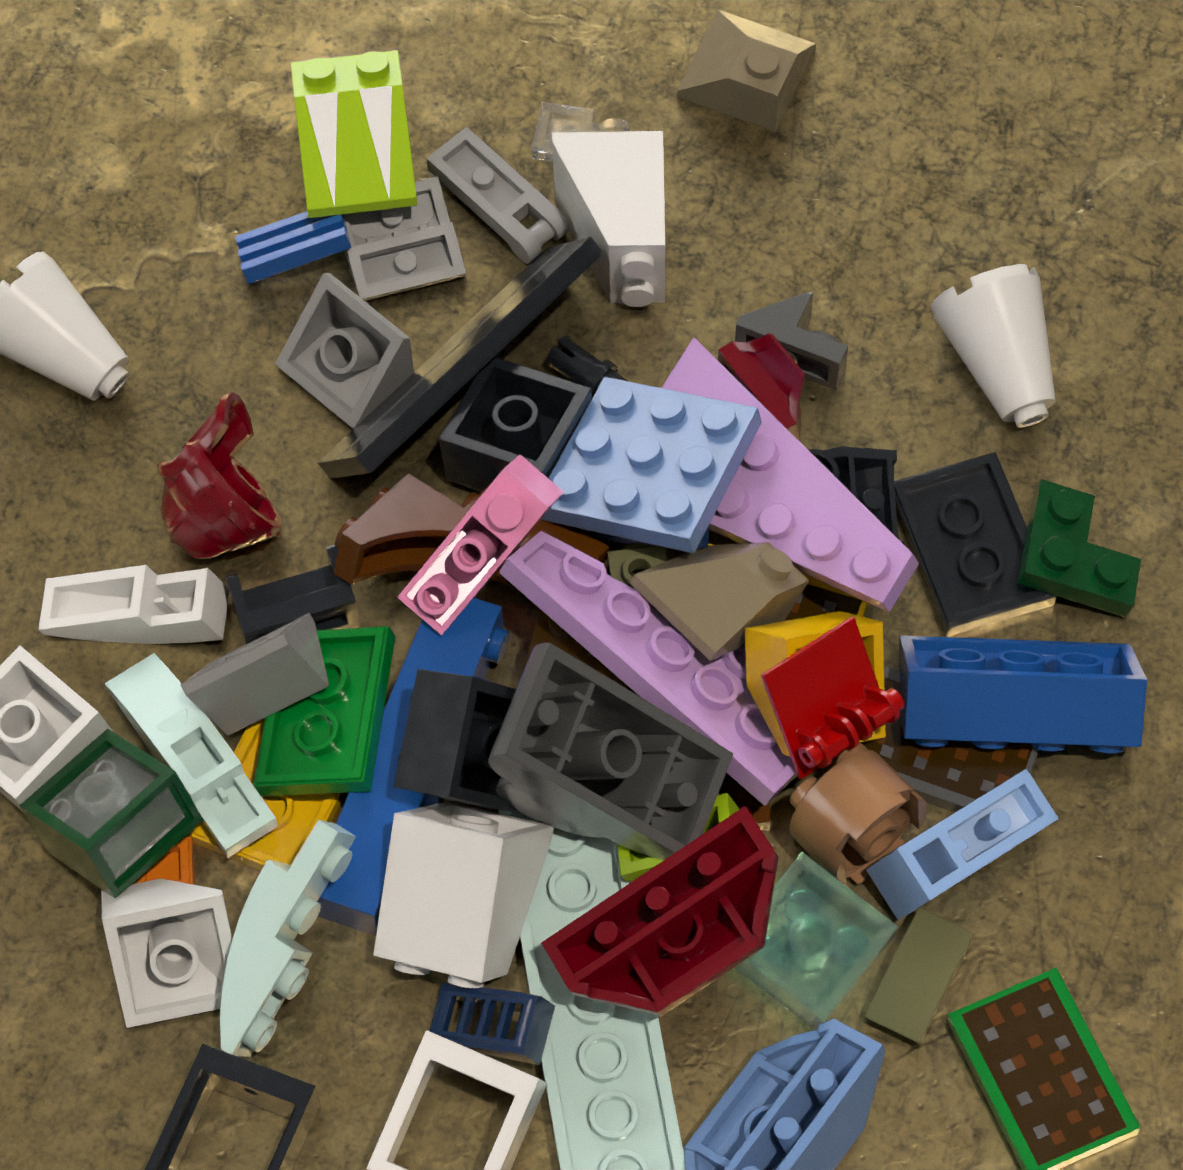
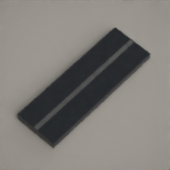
[317,236,603,478]

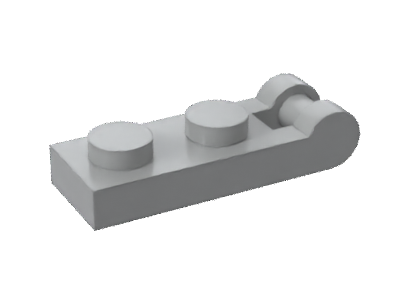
[427,127,570,264]

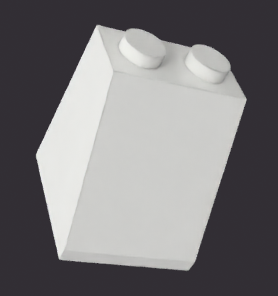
[552,131,665,307]
[373,802,554,988]

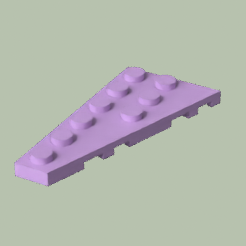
[661,337,919,612]
[499,531,797,806]

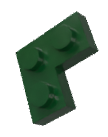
[1017,479,1141,617]

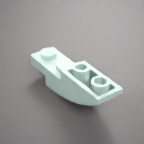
[105,653,278,858]
[220,820,356,1057]

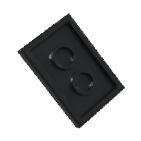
[894,452,1056,637]

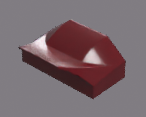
[718,333,805,441]

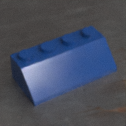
[899,635,1147,753]

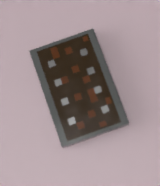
[859,666,1039,812]

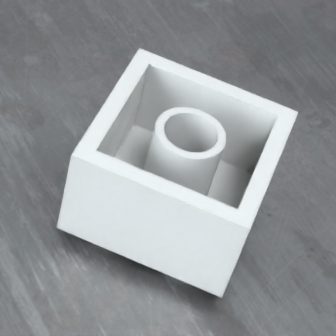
[0,646,114,813]

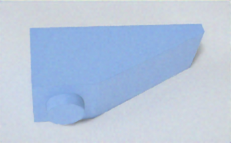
[866,768,1059,920]

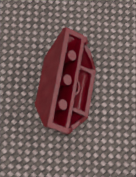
[541,806,779,1016]

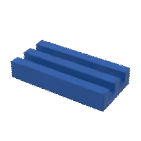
[235,211,352,284]

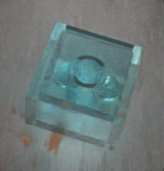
[734,852,898,1030]

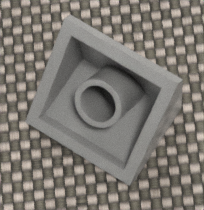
[275,273,414,429]
[180,613,329,735]

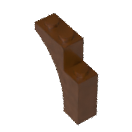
[334,473,609,589]

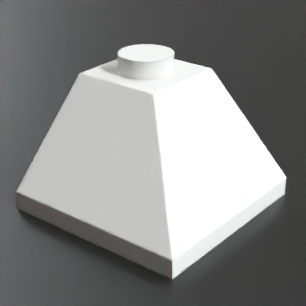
[101,879,232,1028]

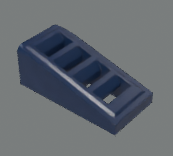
[429,983,555,1065]

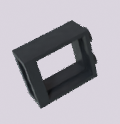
[145,1043,321,1170]

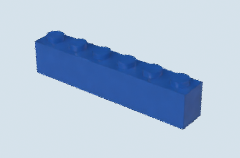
[317,598,510,936]

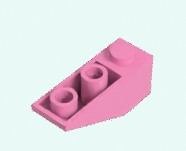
[397,455,564,635]

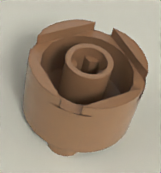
[789,743,927,887]

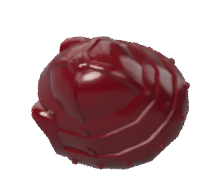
[157,392,282,559]

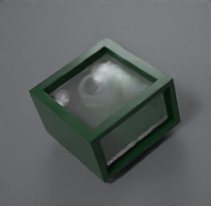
[19,728,203,899]

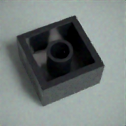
[439,357,592,491]
[394,669,523,814]

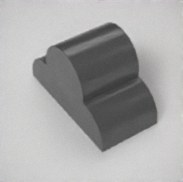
[488,643,733,860]

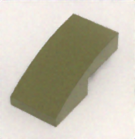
[864,907,975,1044]

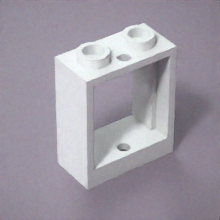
[366,1030,547,1170]

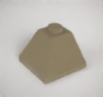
[677,10,816,132]
[630,542,809,661]

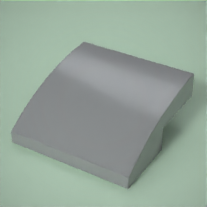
[344,176,466,301]

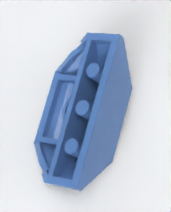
[684,1018,886,1170]

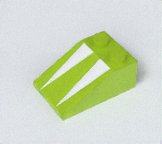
[291,50,418,218]

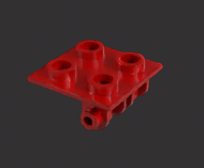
[761,617,904,779]

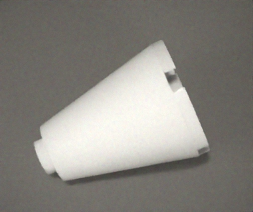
[0,252,130,400]
[931,264,1056,428]

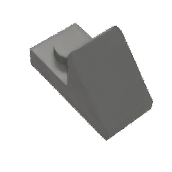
[735,292,848,391]

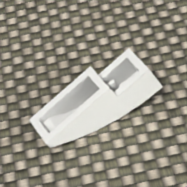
[38,565,229,644]

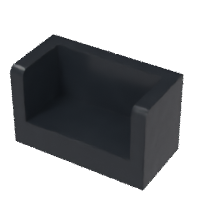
[226,544,360,644]

